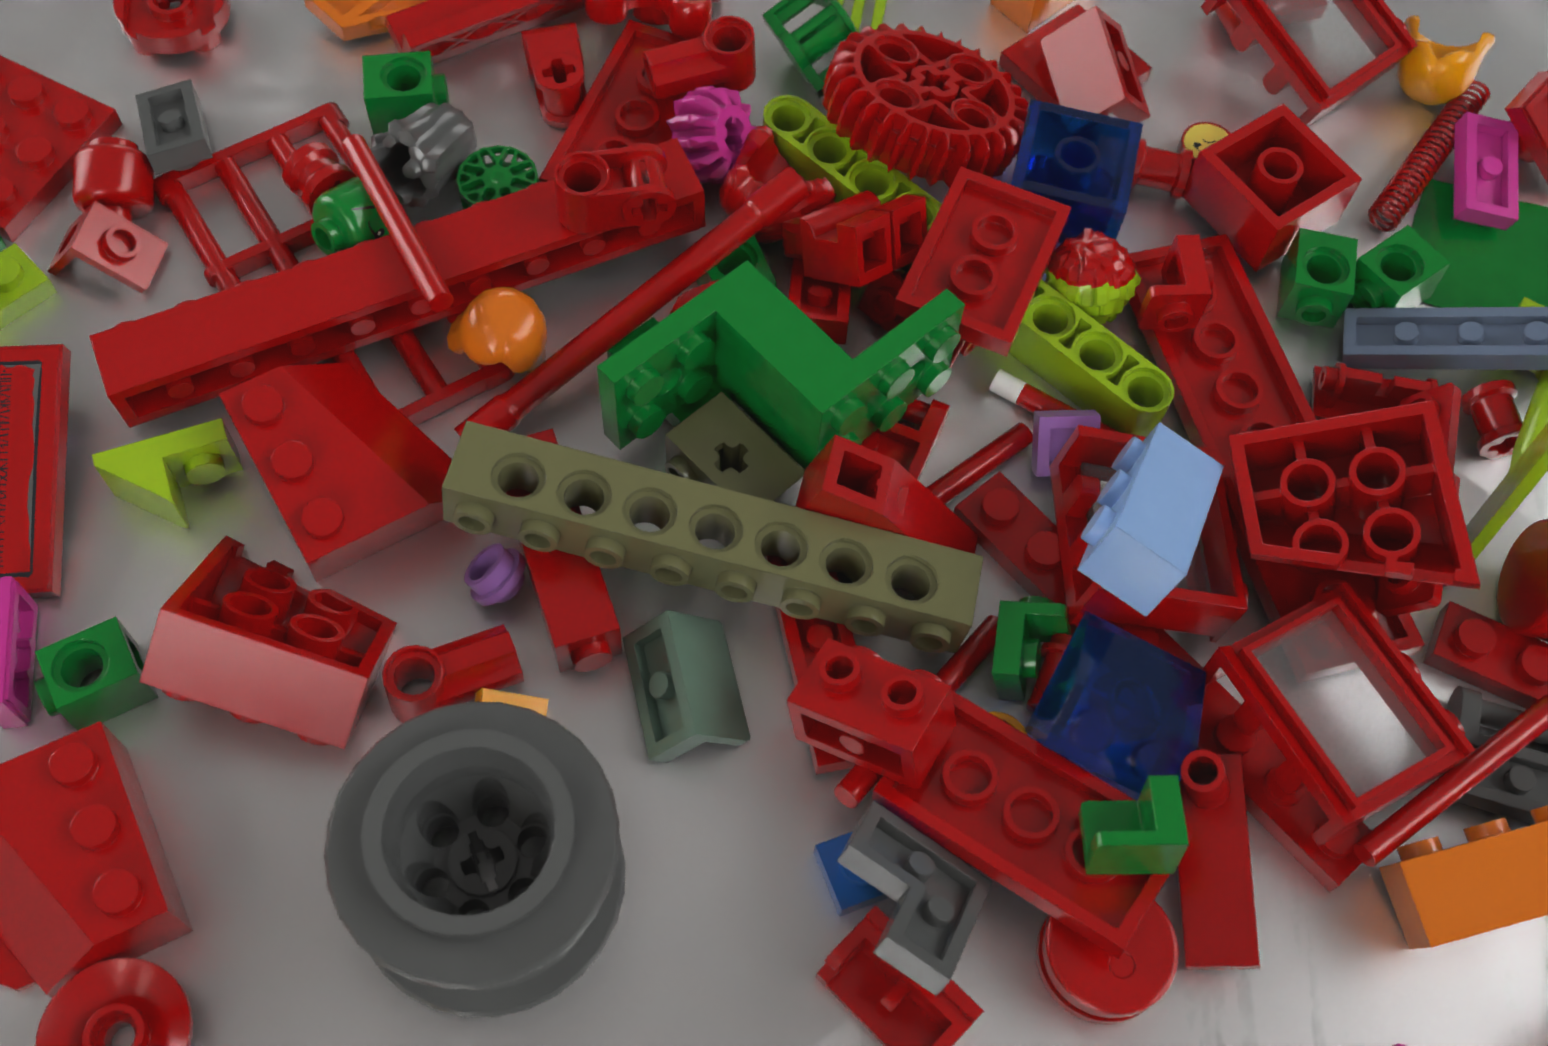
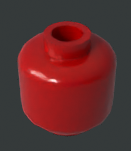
[73,137,154,222]

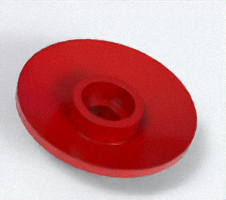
[35,958,193,1046]

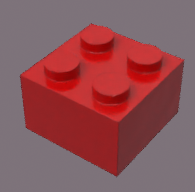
[1182,103,1362,272]

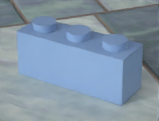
[1077,422,1224,617]

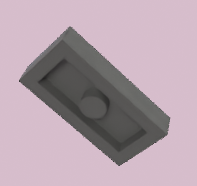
[135,79,213,175]

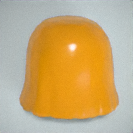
[1397,15,1495,105]

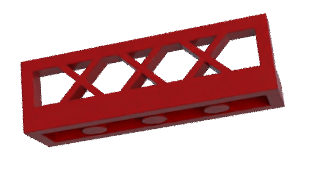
[385,0,585,64]

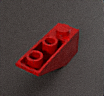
[795,434,978,554]

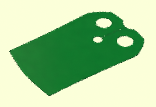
[1412,179,1548,308]

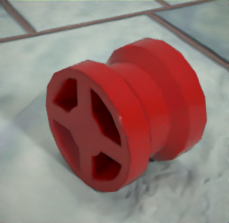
[282,142,357,213]

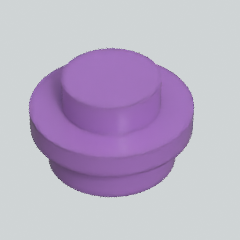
[464,543,526,606]

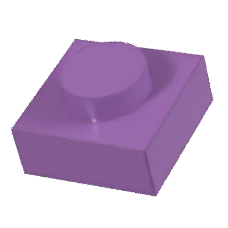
[1031,410,1101,477]

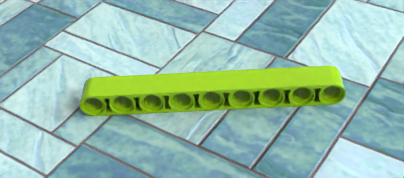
[762,95,1174,437]

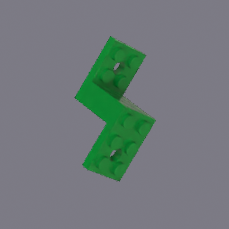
[597,260,965,469]

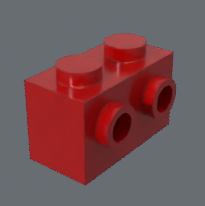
[786,638,956,790]

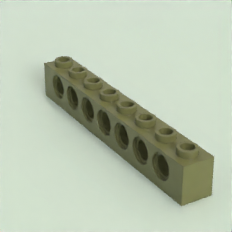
[442,421,984,654]

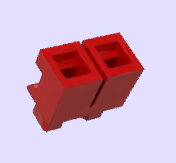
[782,190,927,287]

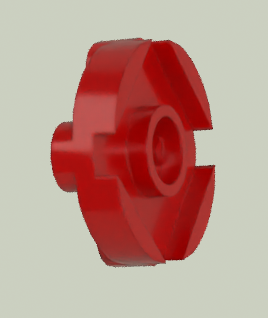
[113,0,231,56]

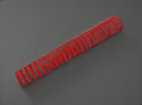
[1368,80,1491,232]

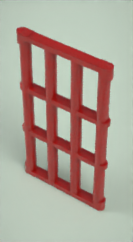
[154,102,515,426]

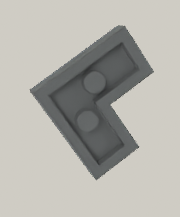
[837,801,993,996]

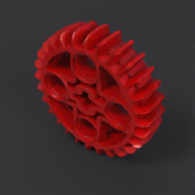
[822,23,1030,189]

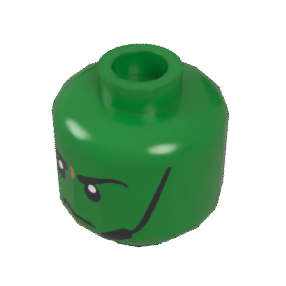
[311,177,400,255]

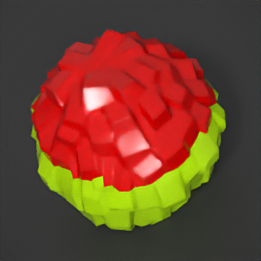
[1045,228,1141,325]

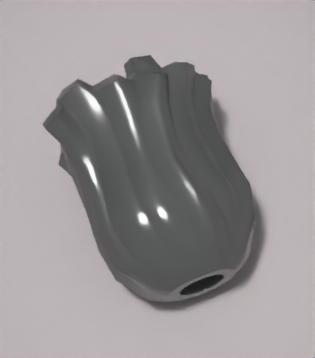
[371,102,477,208]

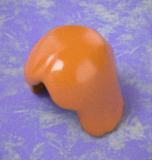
[447,287,547,374]

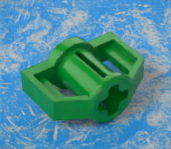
[762,0,858,99]

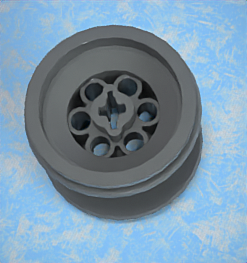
[324,702,626,1017]

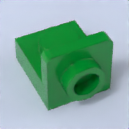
[992,596,1071,701]

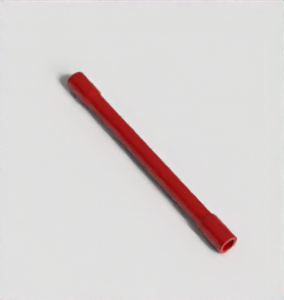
[454,166,809,437]

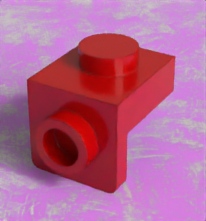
[1137,234,1214,332]

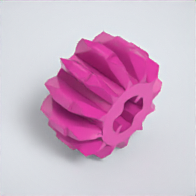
[666,86,756,185]

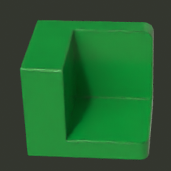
[1079,775,1189,875]

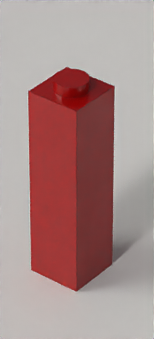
[506,428,623,673]

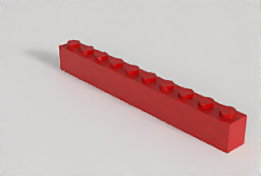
[89,138,706,428]

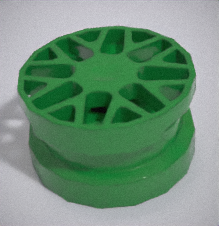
[456,145,539,209]

